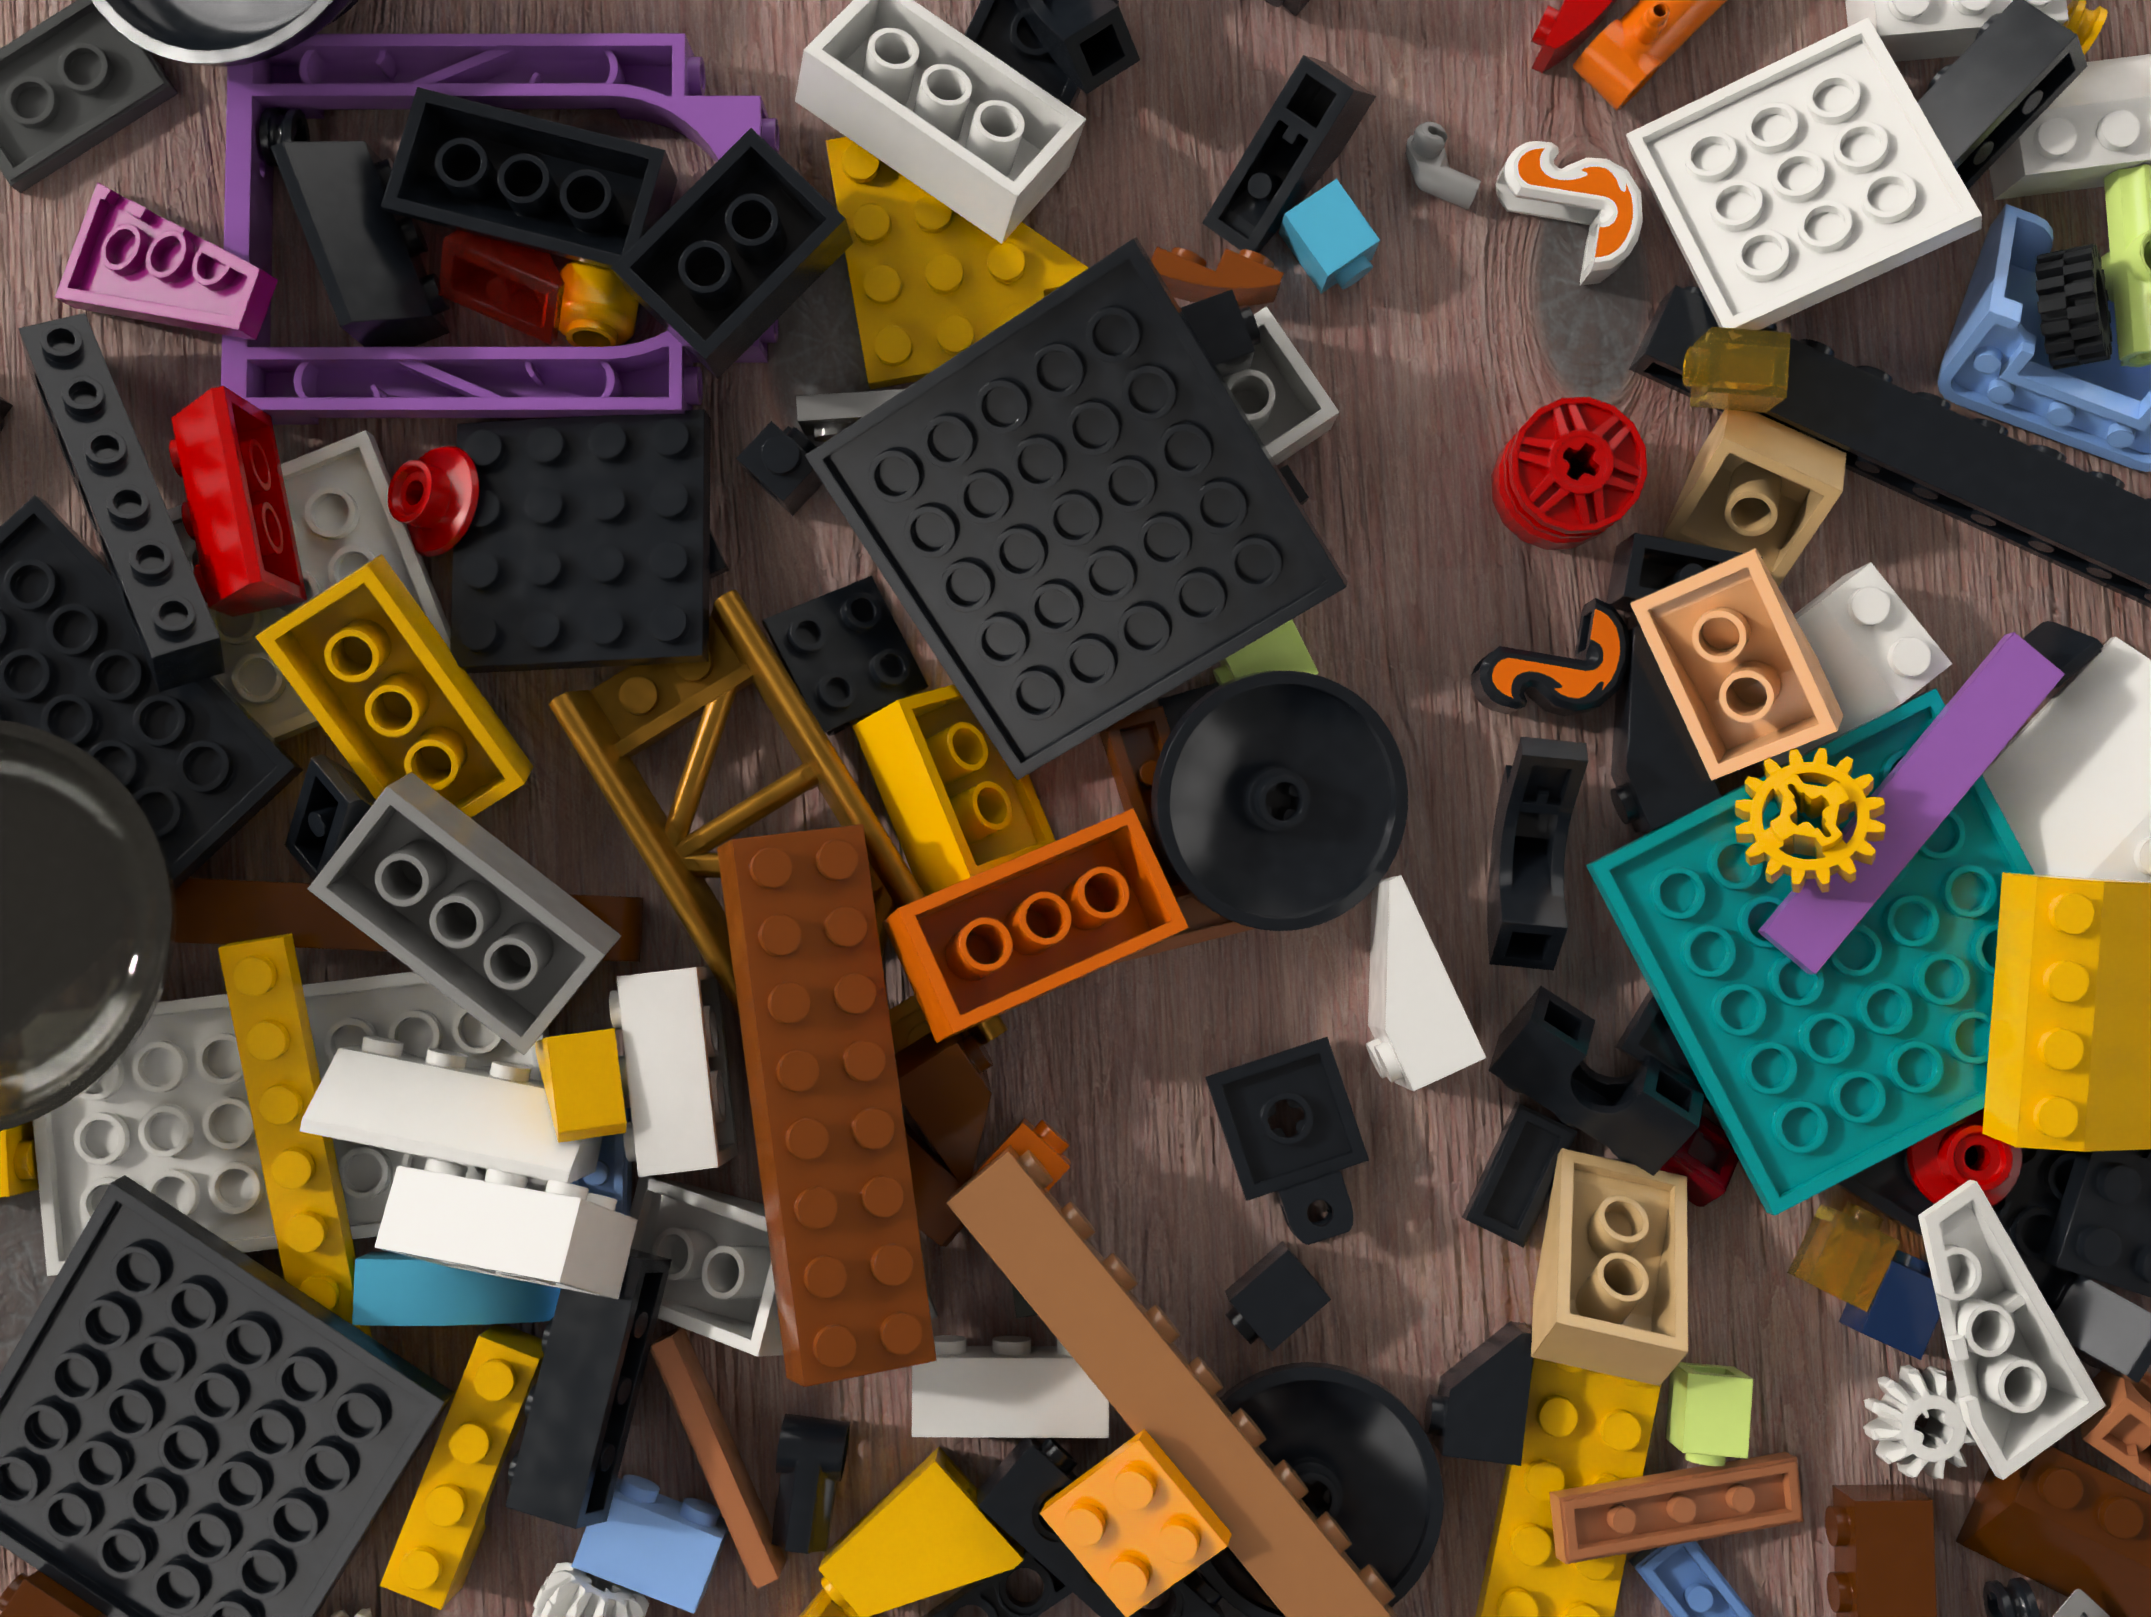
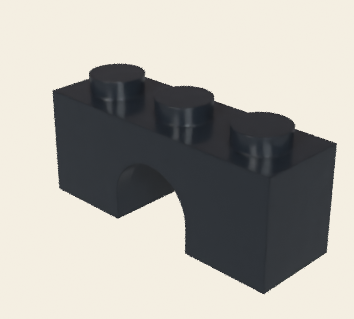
[1488,986,1705,1176]

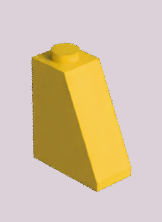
[818,1447,1025,1617]

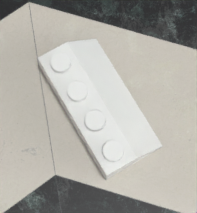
[1989,54,2151,200]
[299,1036,603,1183]

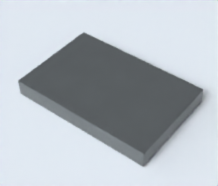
[0,0,178,193]

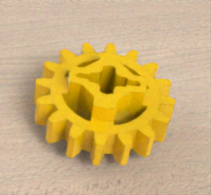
[1735,748,1886,893]

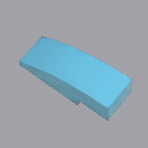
[352,1252,561,1326]

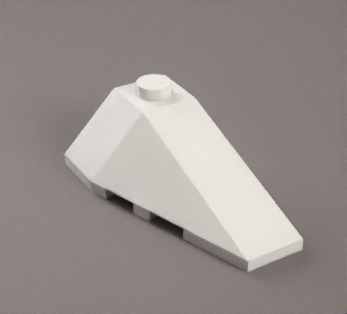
[1918,1180,2106,1480]

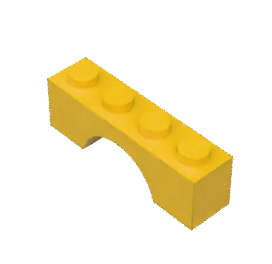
[380,1324,544,1610]

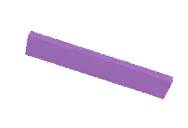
[1758,632,2065,974]

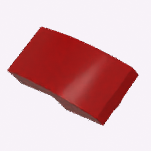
[1531,0,1616,73]

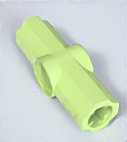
[2101,164,2151,367]

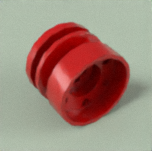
[1491,397,1647,550]

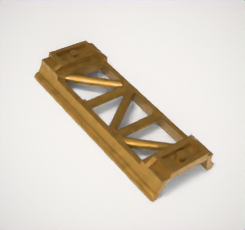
[548,589,1008,1054]

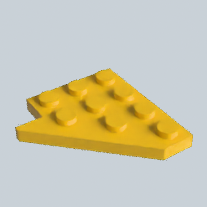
[825,137,1088,390]

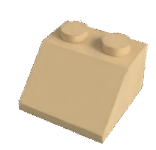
[1663,401,1846,587]

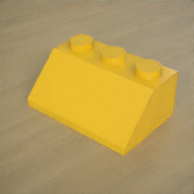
[852,684,1056,896]

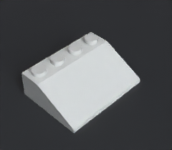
[1982,637,2151,882]

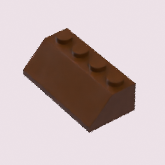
[1956,1445,2151,1617]

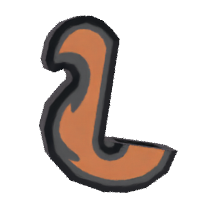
[1471,598,1630,717]

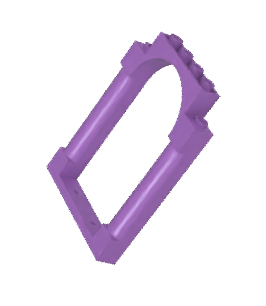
[221,33,780,425]

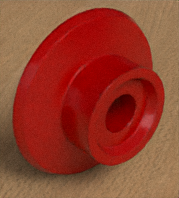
[388,446,479,557]
[1907,1108,2023,1207]

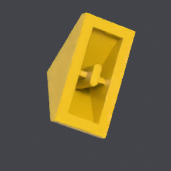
[535,1028,626,1143]

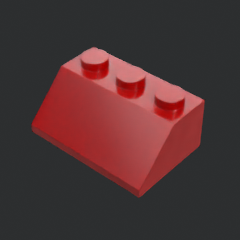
[169,386,308,617]

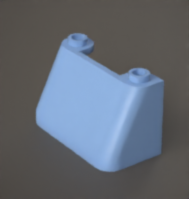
[1938,204,2151,472]

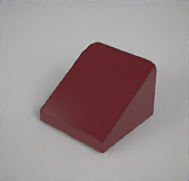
[1660,1114,1739,1207]

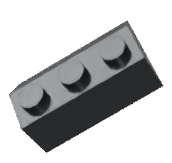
[271,141,450,347]

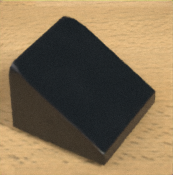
[2022,621,2104,689]

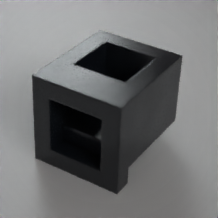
[736,421,823,516]

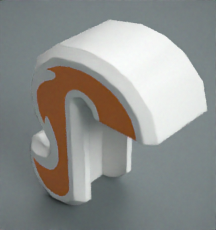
[1496,141,1643,285]

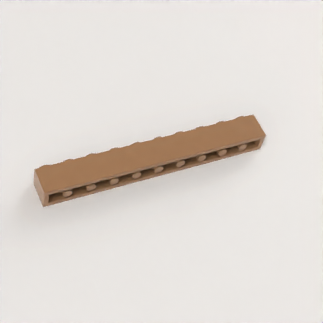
[946,1145,1413,1617]

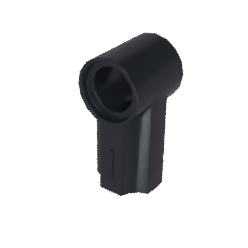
[771,1413,850,1554]

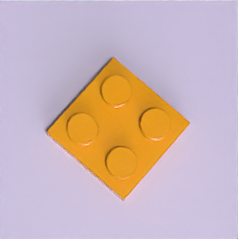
[1040,1429,1232,1617]

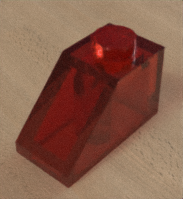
[438,230,565,345]

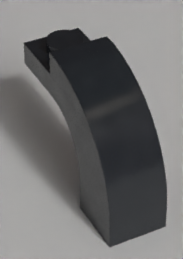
[1014,0,1140,94]
[1487,737,1588,971]

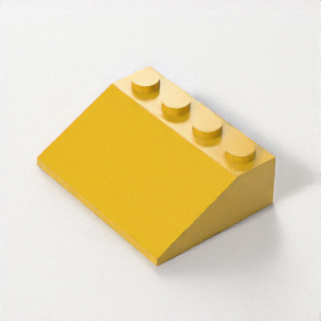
[1982,872,2151,1152]

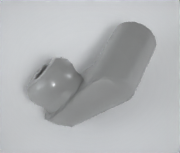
[1405,122,1481,210]

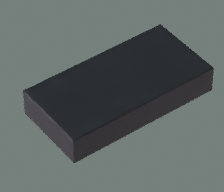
[1462,1102,1578,1248]

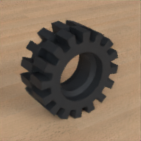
[2035,243,2112,370]

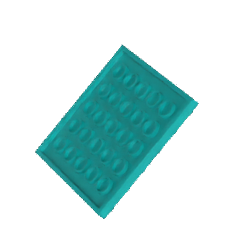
[1586,688,2035,1216]

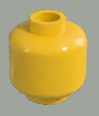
[553,260,639,347]

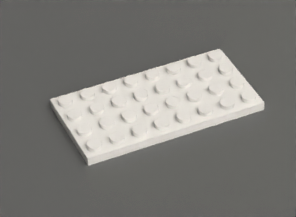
[24,971,549,1276]

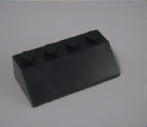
[381,87,678,269]

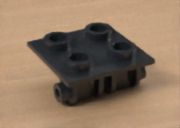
[762,576,929,736]

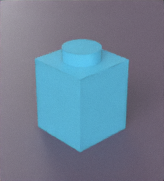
[1279,178,1380,294]

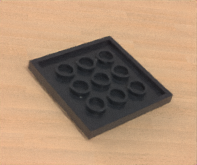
[450,409,711,674]

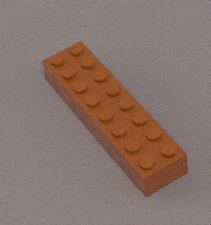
[717,824,937,1387]

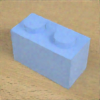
[571,1475,729,1614]

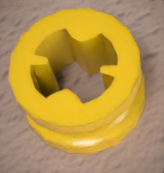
[2063,0,2108,55]

